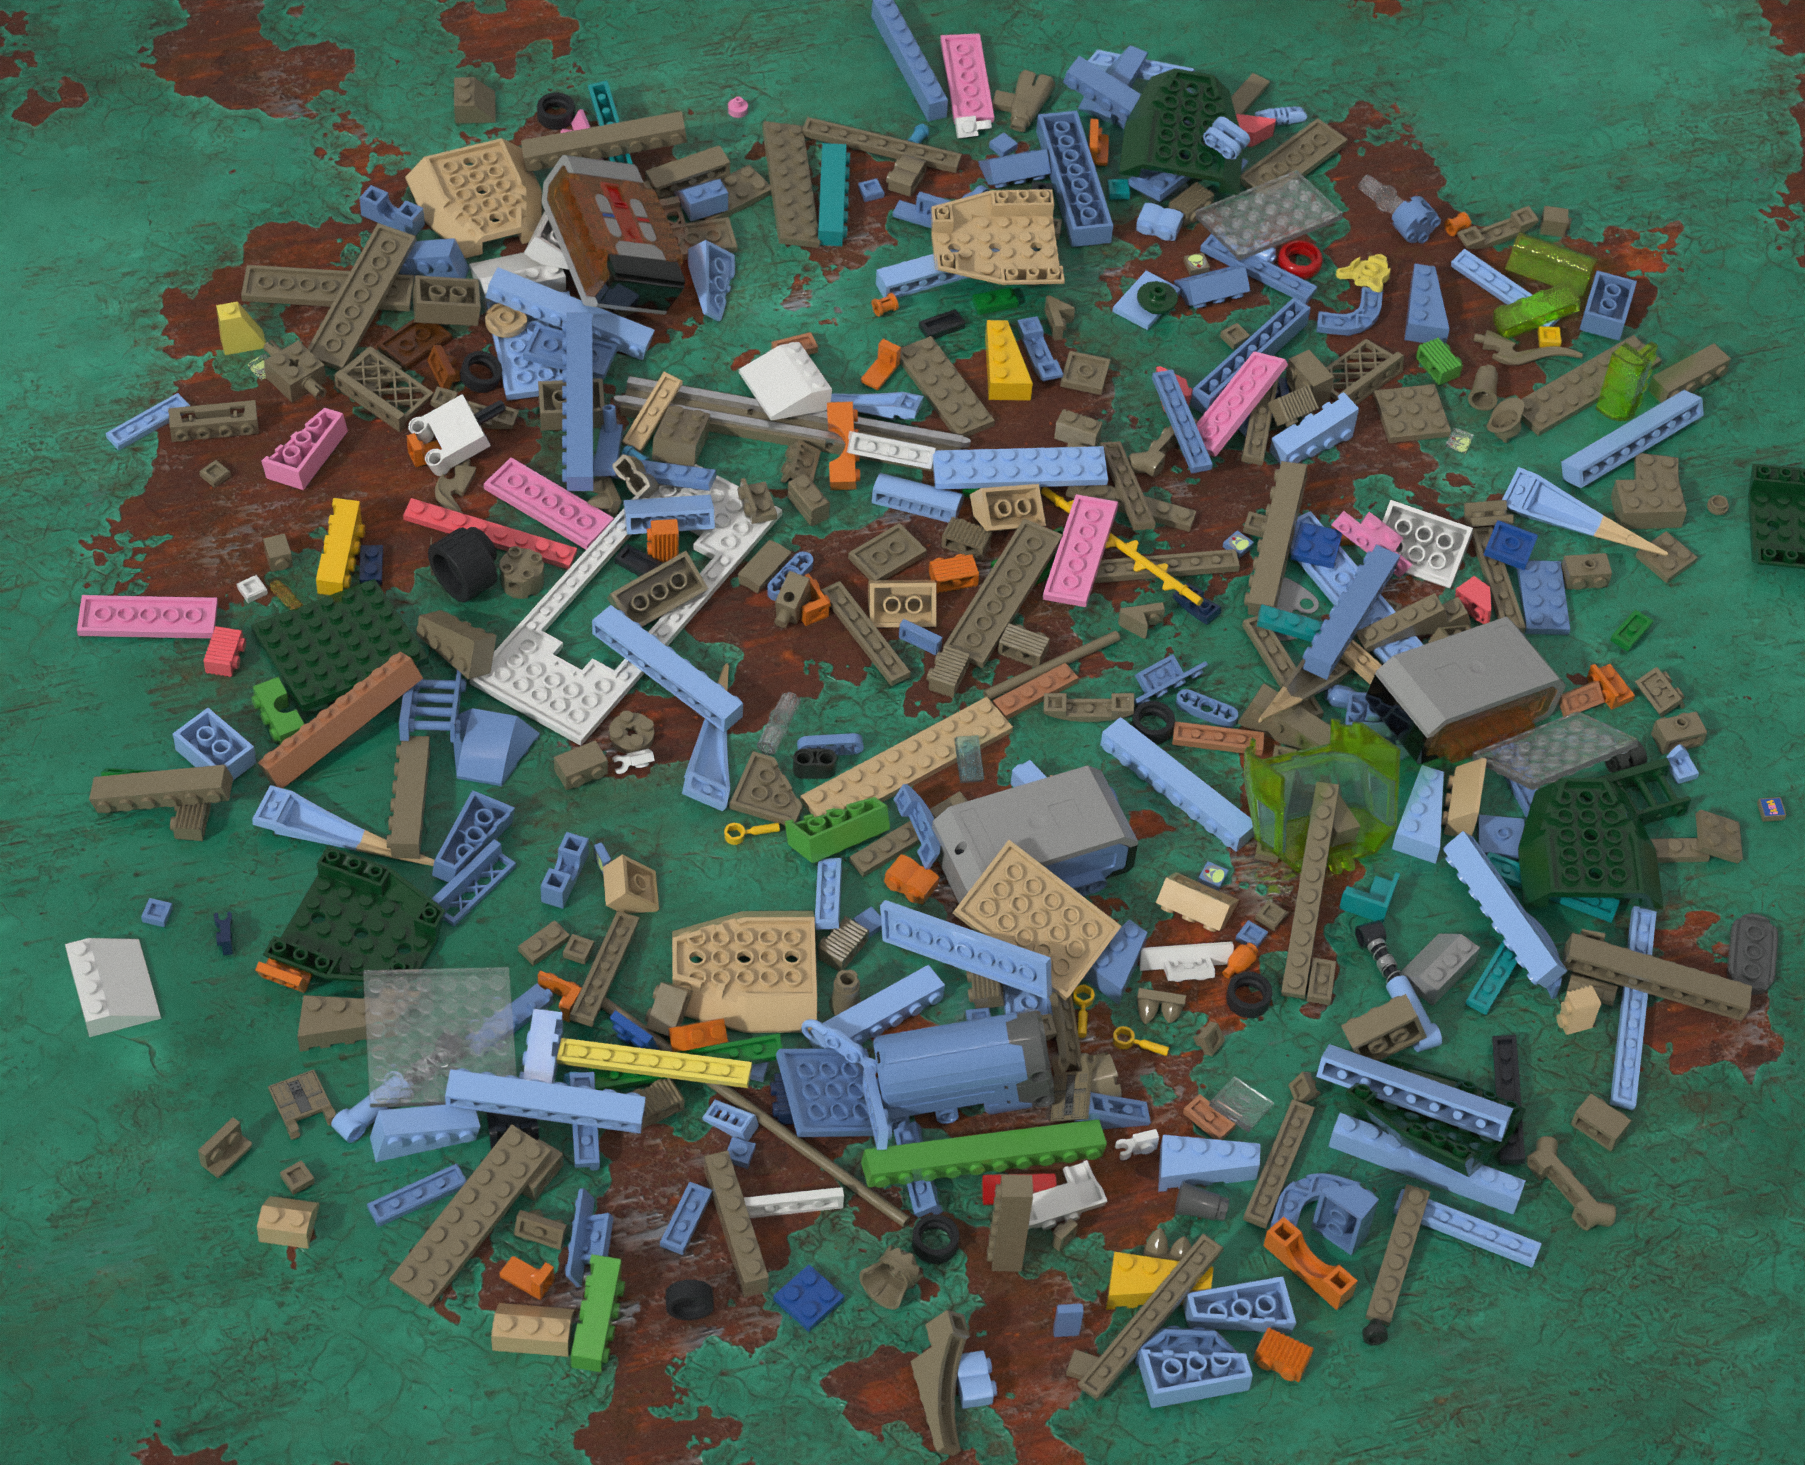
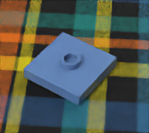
[1477,815,1524,860]

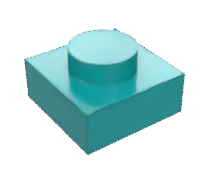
[1107,179,1130,200]

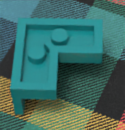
[1339,872,1400,923]

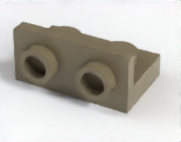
[781,439,821,483]
[737,478,777,524]
[1464,500,1514,527]
[1635,667,1685,717]
[198,1117,252,1178]

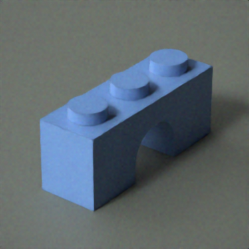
[360,185,425,236]
[540,832,589,909]

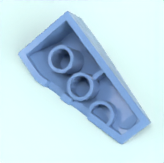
[1078,45,1148,125]

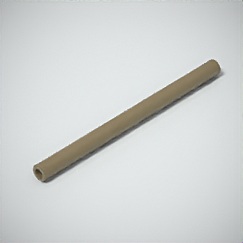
[983,631,1120,700]

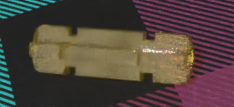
[270,579,303,610]

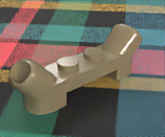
[1128,418,1199,478]
[1526,1136,1616,1231]

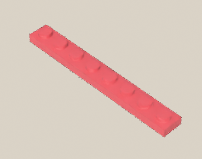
[403,498,577,570]

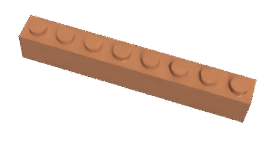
[258,652,423,788]

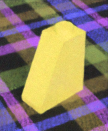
[216,302,266,355]

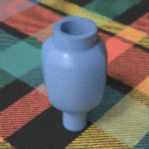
[1324,685,1356,708]

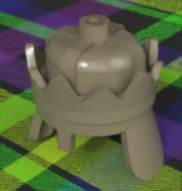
[859,1245,924,1310]

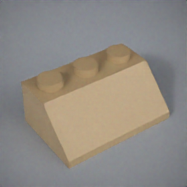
[970,484,1046,531]
[868,580,936,627]
[1441,758,1487,836]
[1156,872,1239,932]
[491,1303,574,1357]

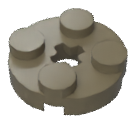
[609,710,654,754]

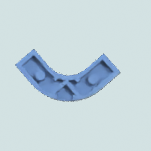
[1316,287,1383,336]
[1270,1173,1360,1227]

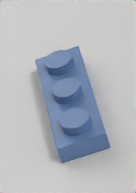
[660,1182,712,1255]

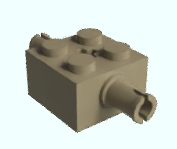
[263,340,327,402]

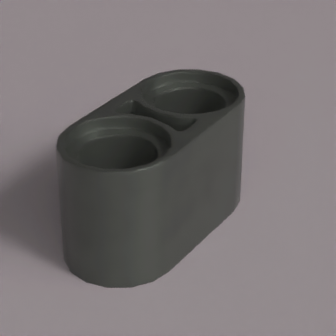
[793,749,837,779]

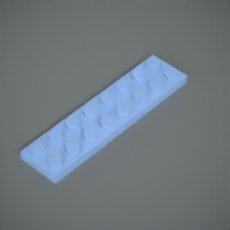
[933,446,1108,489]
[880,900,1052,999]

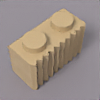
[1557,985,1601,1035]

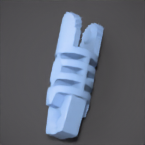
[1255,106,1307,126]

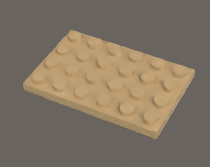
[953,840,1122,1001]

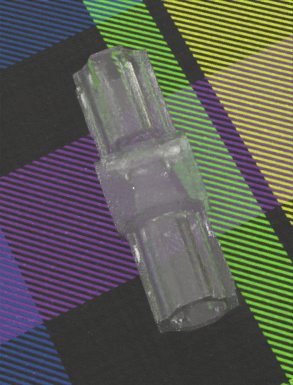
[1358,174,1404,215]
[757,692,801,756]

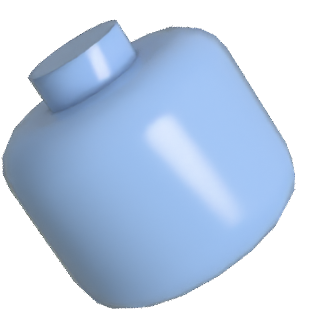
[1254,243,1277,263]

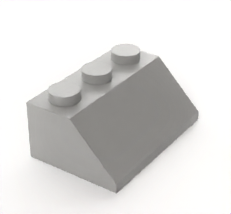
[1400,934,1480,1006]

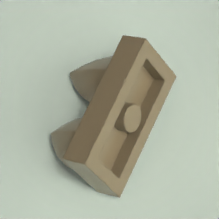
[587,476,622,516]
[1137,988,1186,1024]
[514,1208,567,1250]
[1143,1228,1192,1262]

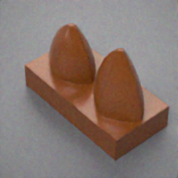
[427,345,461,390]

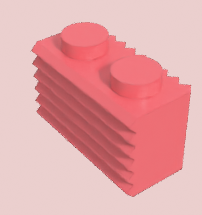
[204,626,246,677]

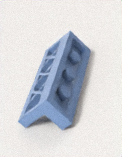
[432,839,516,927]

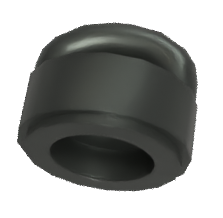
[1362,1318,1388,1346]

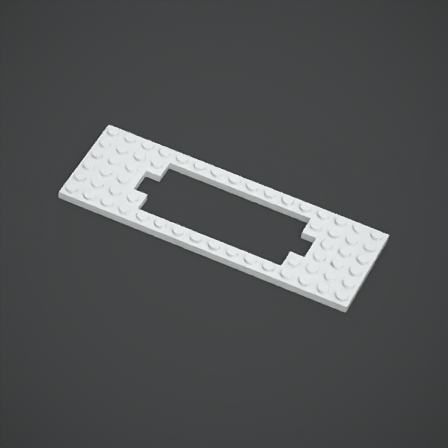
[470,462,782,746]

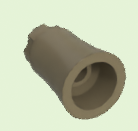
[1468,364,1498,411]
[829,969,862,1016]

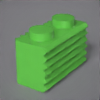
[1416,337,1463,385]

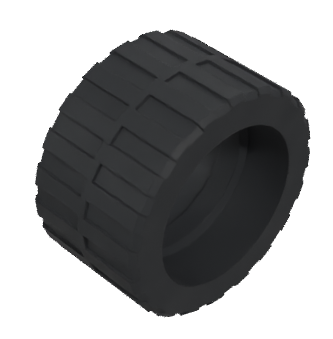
[428,527,497,603]

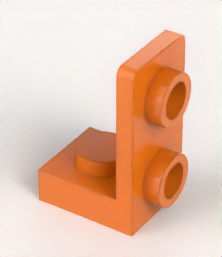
[861,339,901,390]
[407,433,442,468]
[801,573,831,626]
[538,971,582,1023]
[499,1256,555,1300]

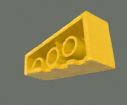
[985,320,1033,400]
[316,498,365,595]
[1106,1252,1213,1310]

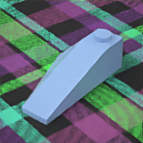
[688,240,735,321]

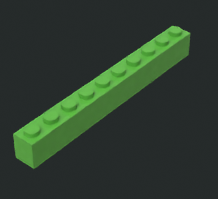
[861,1119,1107,1188]

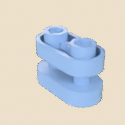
[1203,117,1250,160]

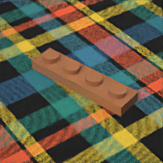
[993,663,1078,720]
[1172,721,1264,756]

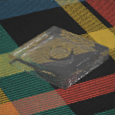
[1209,1076,1274,1133]

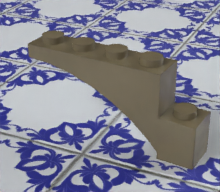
[1356,593,1471,652]
[910,1310,970,1456]

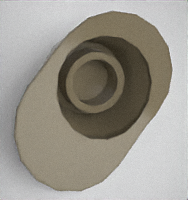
[1487,397,1525,443]

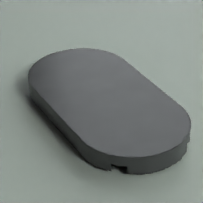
[1727,913,1778,995]

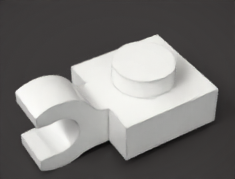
[955,116,992,139]
[612,749,655,774]
[1115,1129,1159,1160]

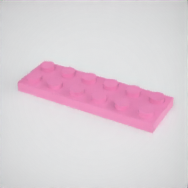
[940,34,994,124]
[1196,351,1288,457]
[484,458,614,550]
[1043,494,1118,607]
[77,595,218,638]

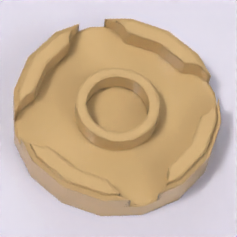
[485,303,527,338]

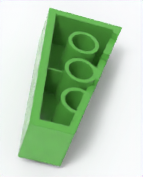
[785,797,890,863]
[571,1254,625,1372]

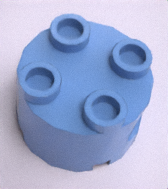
[1392,196,1441,244]

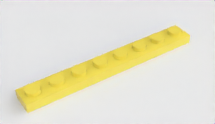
[556,1038,752,1088]

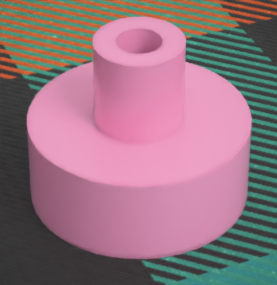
[728,97,748,118]

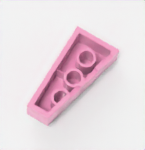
[261,408,348,490]

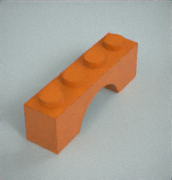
[827,401,860,490]
[1263,1216,1358,1310]

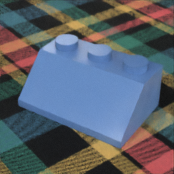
[978,149,1051,188]
[1174,267,1250,308]
[1311,1185,1379,1255]

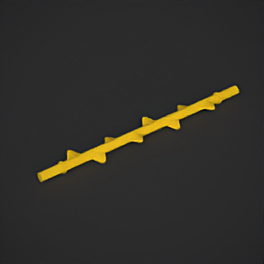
[1041,487,1203,606]

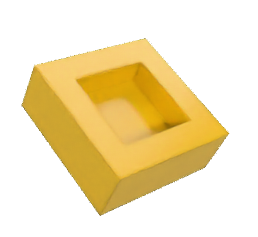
[1538,326,1561,347]

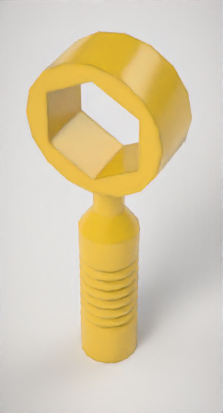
[724,823,780,845]
[1073,985,1095,1038]
[1112,1026,1169,1056]

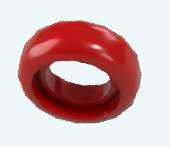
[1278,240,1323,280]

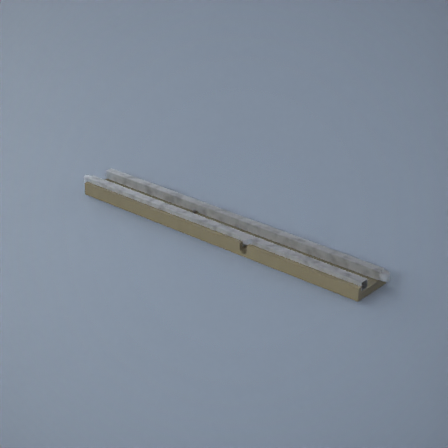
[614,376,971,471]

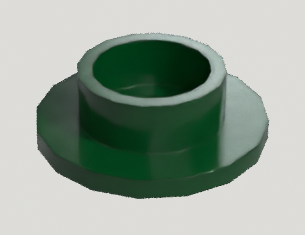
[1137,281,1178,315]

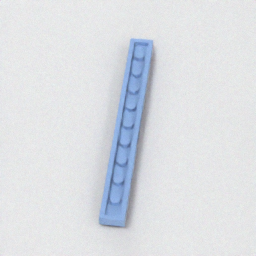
[1610,906,1657,1111]

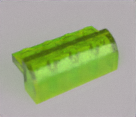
[1505,232,1598,297]
[1596,341,1658,421]

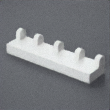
[847,431,936,469]
[744,1187,844,1218]

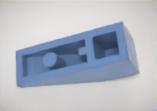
[1074,1092,1151,1129]

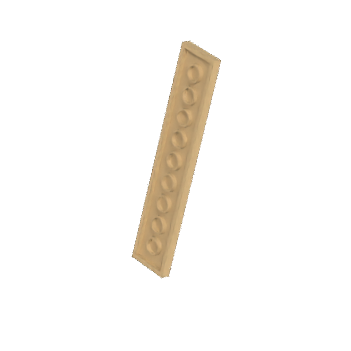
[800,697,1013,817]

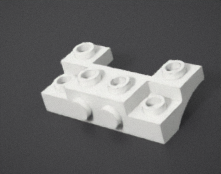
[1028,1160,1107,1230]

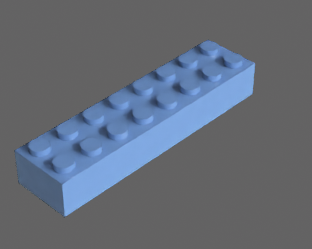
[1036,111,1113,247]

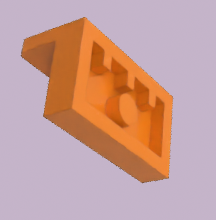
[1088,119,1109,166]
[1587,664,1635,710]
[255,958,313,993]

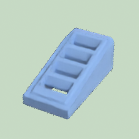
[702,1100,759,1141]

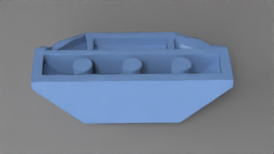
[1135,1326,1238,1366]

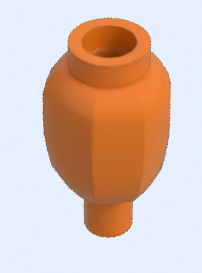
[1222,943,1258,979]

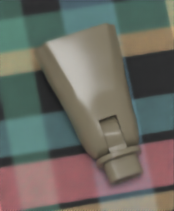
[1010,70,1056,132]

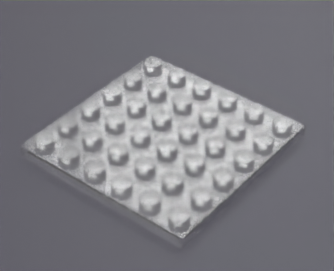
[363,967,517,1107]

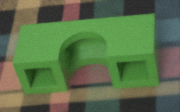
[251,677,304,745]

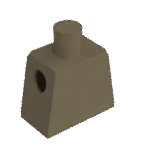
[774,571,811,628]

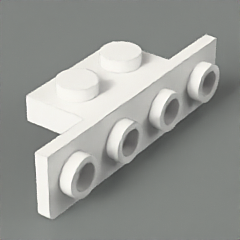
[1140,942,1234,982]

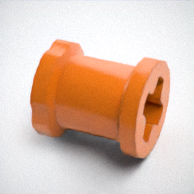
[1444,212,1471,236]
[871,293,899,317]

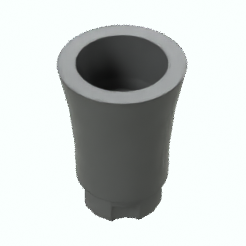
[1174,1181,1229,1221]

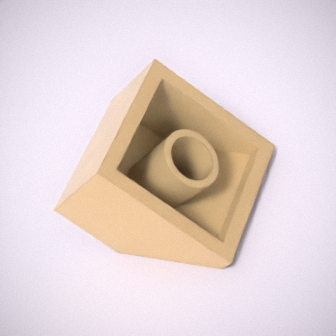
[603,854,659,914]
[257,1196,319,1249]

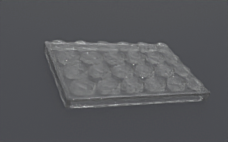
[1195,170,1342,261]
[1473,711,1638,790]

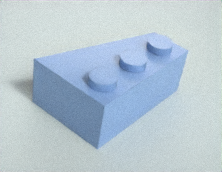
[519,1009,563,1084]

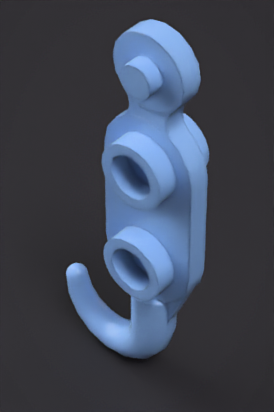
[801,1019,878,1074]

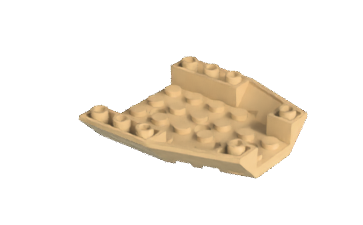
[405,138,542,258]
[931,189,1065,285]
[672,911,817,1033]

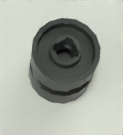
[1604,739,1647,773]

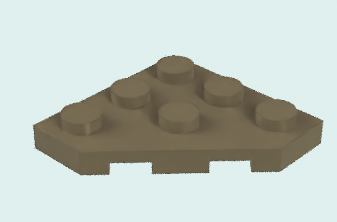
[729,751,803,825]

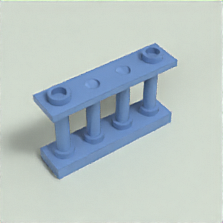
[399,670,466,742]

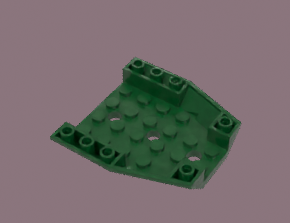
[1119,68,1243,195]
[1748,464,1805,569]
[1518,778,1664,909]
[263,845,446,985]
[1345,1058,1526,1177]

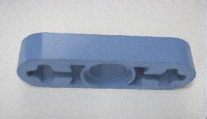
[767,552,813,601]
[1176,689,1238,728]
[797,733,864,756]

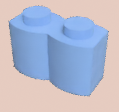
[1136,203,1183,241]
[956,1351,997,1409]

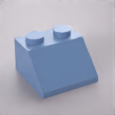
[674,179,728,222]

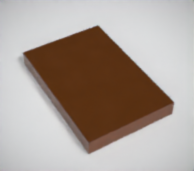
[376,319,453,372]

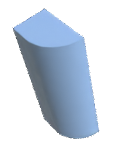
[872,473,964,523]
[624,495,715,535]

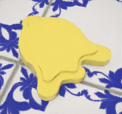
[1336,254,1391,292]

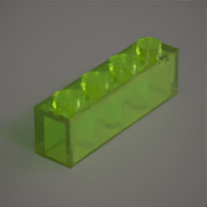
[1493,281,1580,339]

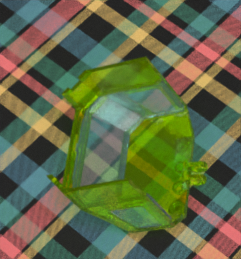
[1244,719,1400,875]

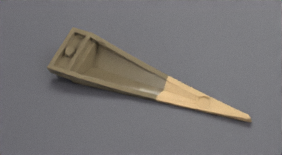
[1258,646,1353,723]

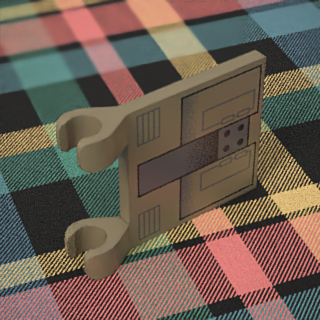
[1051,1053,1097,1122]
[268,1070,336,1140]

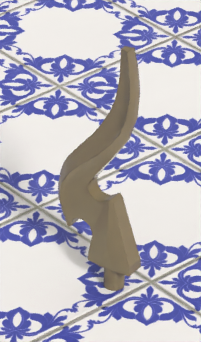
[1473,330,1583,365]
[435,458,476,513]

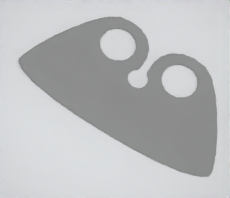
[1274,577,1319,641]

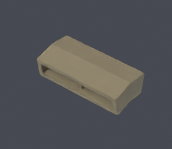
[738,540,791,594]

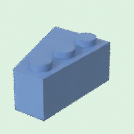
[1083,919,1148,1005]

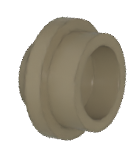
[1707,495,1729,515]

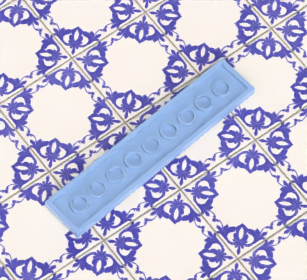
[1290,511,1423,664]

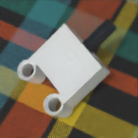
[408,394,506,476]

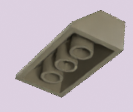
[607,551,709,627]

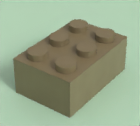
[413,275,481,326]
[538,378,605,431]
[652,406,711,467]
[1611,478,1687,529]
[1341,994,1427,1061]

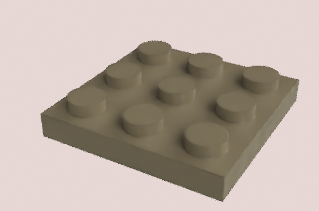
[1373,384,1451,443]

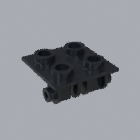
[486,1112,539,1150]

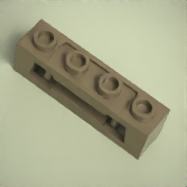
[168,400,259,442]

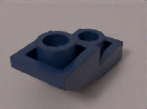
[1173,583,1221,625]

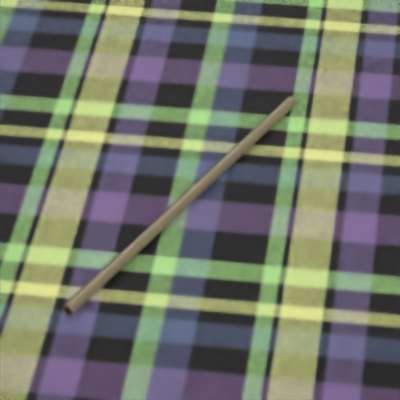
[601,997,910,1227]

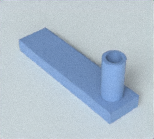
[593,404,623,476]

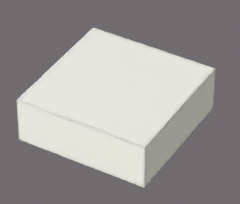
[237,575,268,603]

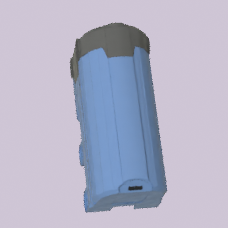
[873,1009,1055,1131]

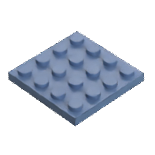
[776,1049,888,1137]

